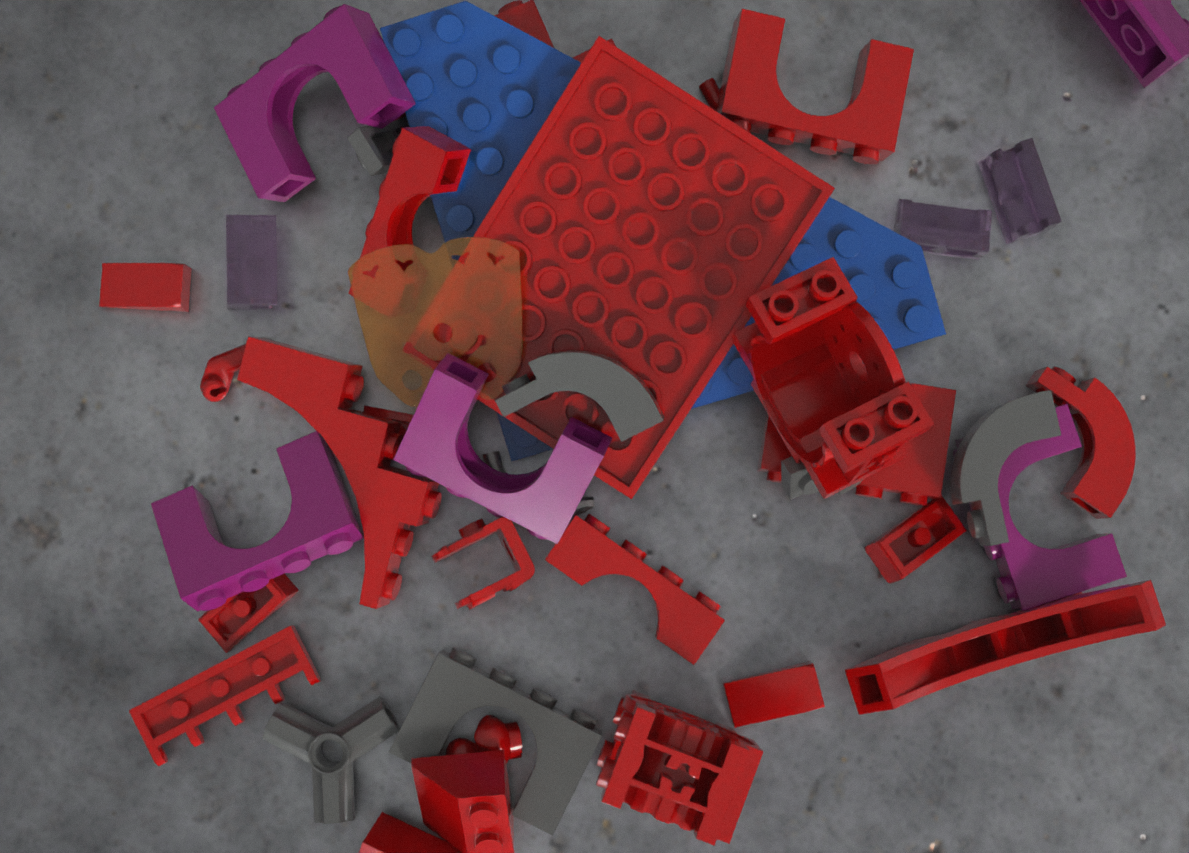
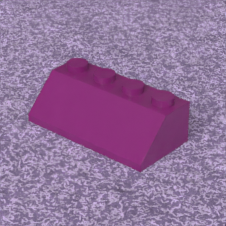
[1079,0,1189,88]

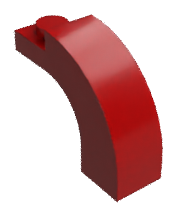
[1025,366,1136,519]

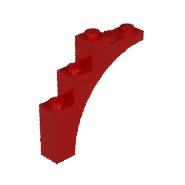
[237,336,442,609]
[845,580,1166,715]

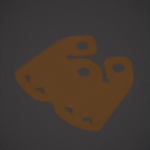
[348,237,523,407]

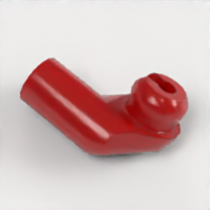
[200,344,246,402]

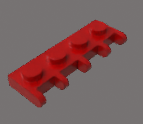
[129,625,321,766]

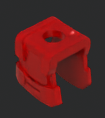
[431,517,535,610]

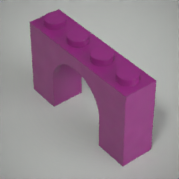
[214,4,416,203]
[393,353,612,544]
[953,404,1127,611]
[151,431,364,612]

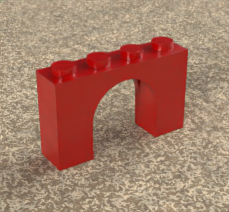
[716,8,914,165]
[757,383,956,506]

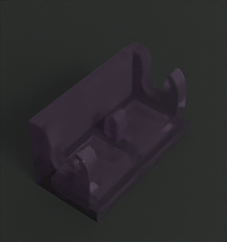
[979,138,1062,244]
[894,199,992,260]
[226,215,277,310]

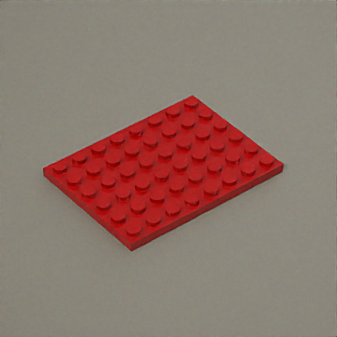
[402,36,835,499]

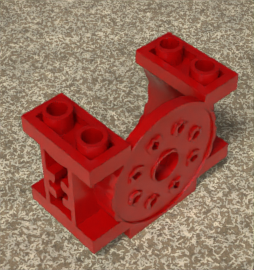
[731,257,934,499]
[596,690,764,846]

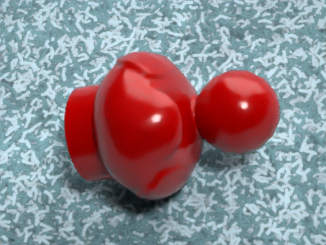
[446,715,522,764]

